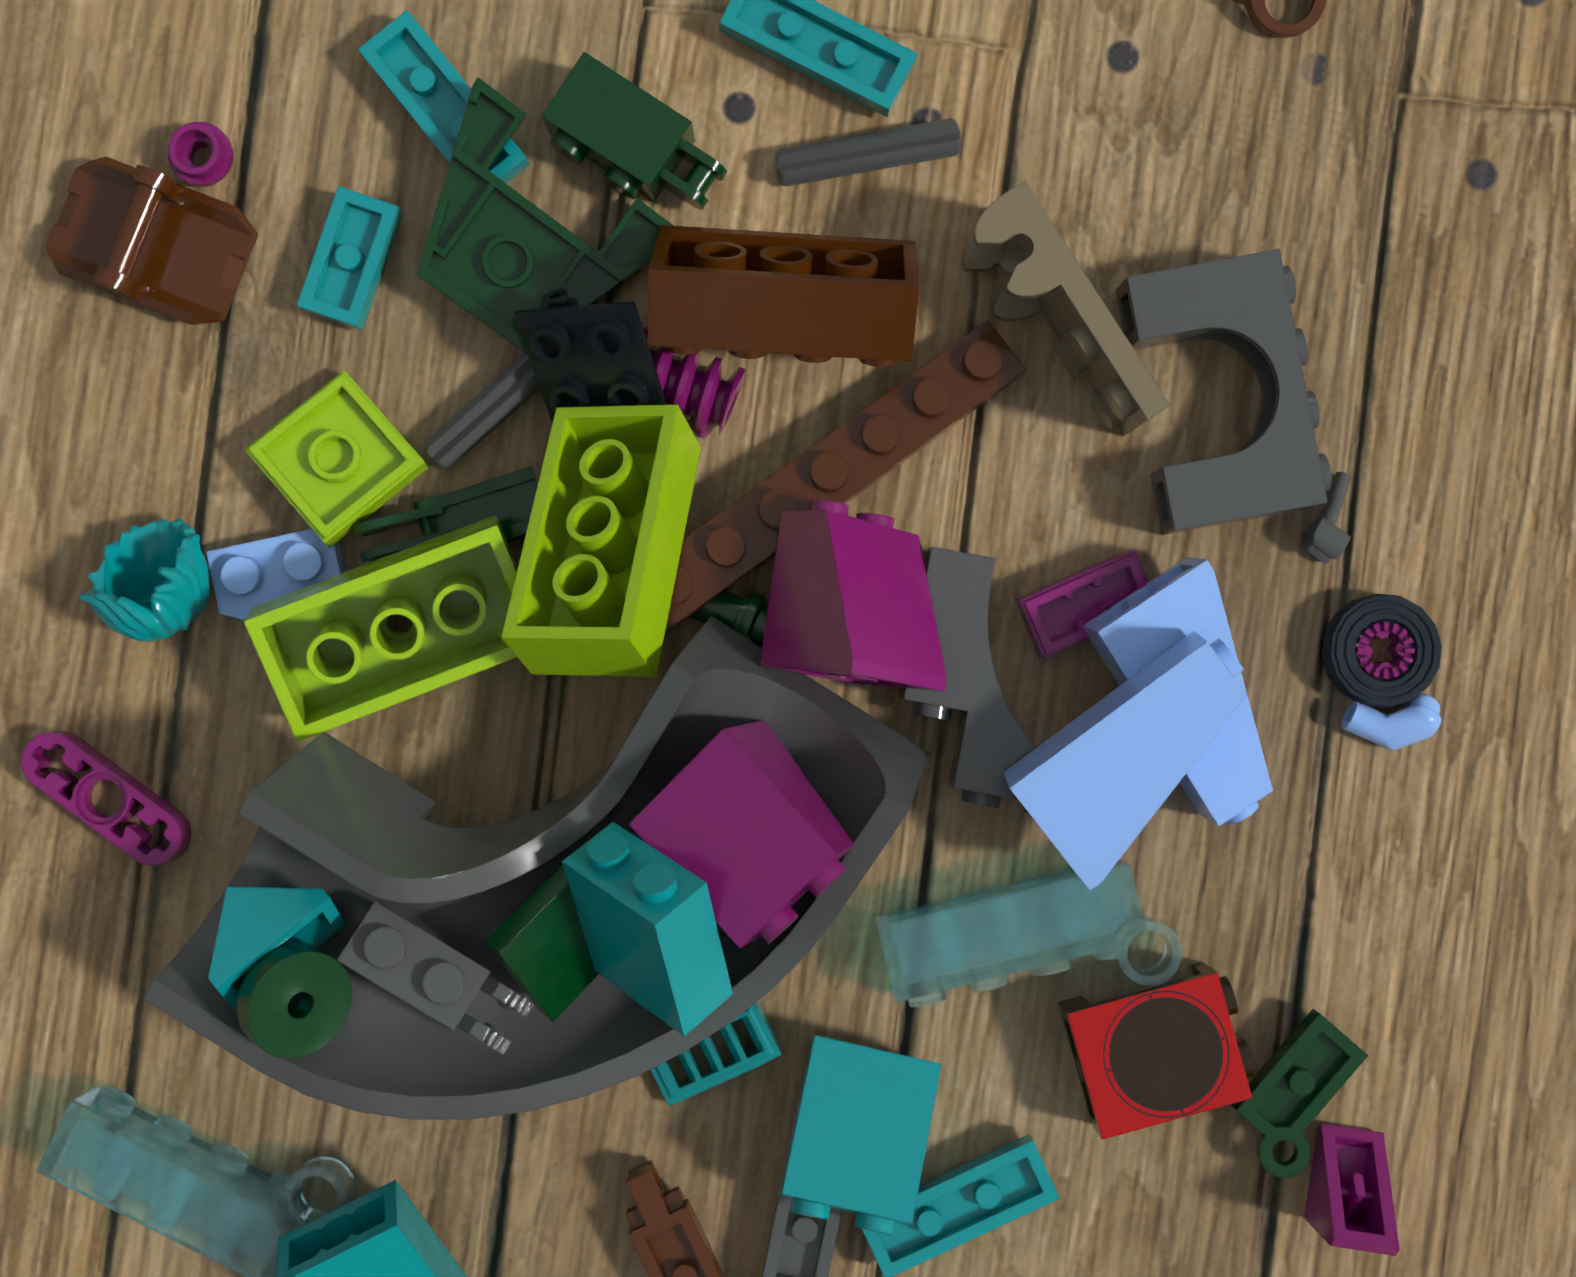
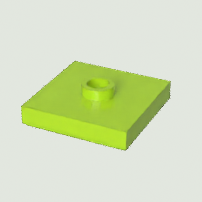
[244,370,428,549]

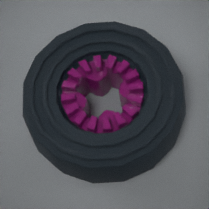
[1321,594,1442,707]

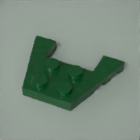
[417,77,674,352]

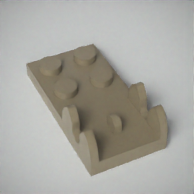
[962,181,1170,436]

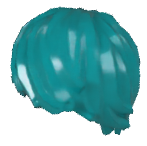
[79,519,210,642]

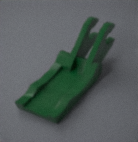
[352,466,537,562]

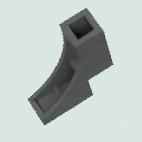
[900,547,1036,814]

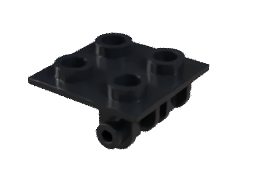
[513,289,667,423]

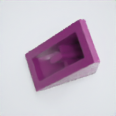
[1304,1123,1400,1256]

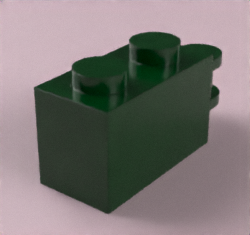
[542,52,727,210]

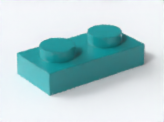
[297,186,404,331]

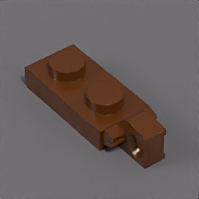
[626,1160,724,1277]

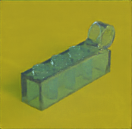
[874,859,1182,1007]
[36,1086,356,1277]

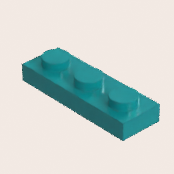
[719,0,918,117]
[358,10,530,184]
[862,1134,1060,1277]

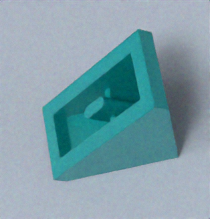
[208,887,346,1012]

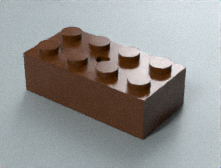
[647,225,919,367]

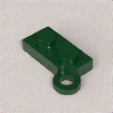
[1230,1009,1369,1179]

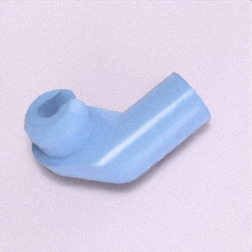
[1341,694,1442,750]

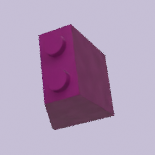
[760,500,947,692]
[629,720,854,948]

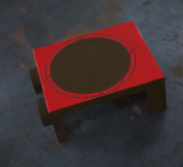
[1058,962,1255,1140]

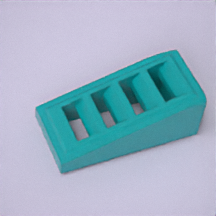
[650,1000,782,1106]

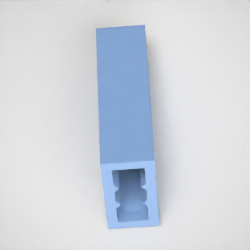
[1083,557,1273,826]
[1003,631,1247,891]

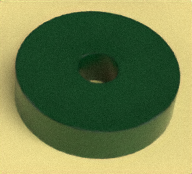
[236,944,352,1059]

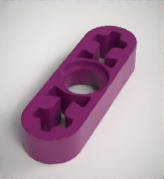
[21,731,191,866]

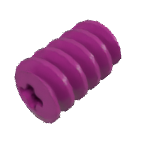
[644,326,746,439]

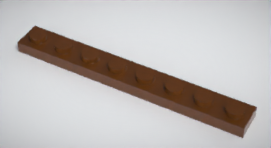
[665,320,1026,635]

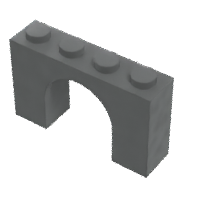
[1116,249,1332,535]

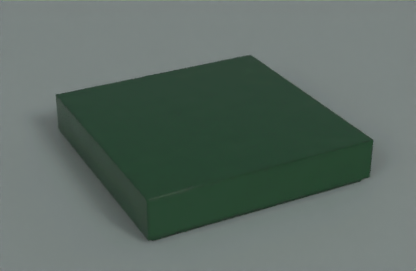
[485,844,599,1022]

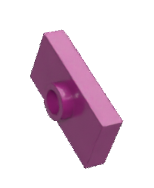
[1015,549,1148,659]

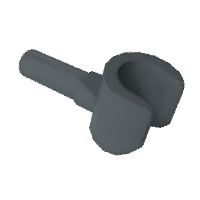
[1301,472,1351,564]

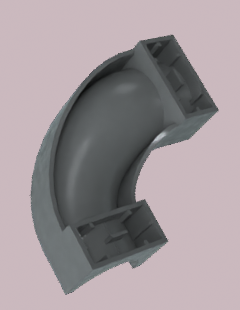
[144,616,929,1120]

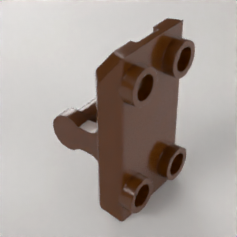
[46,157,258,325]

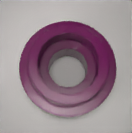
[168,122,233,187]

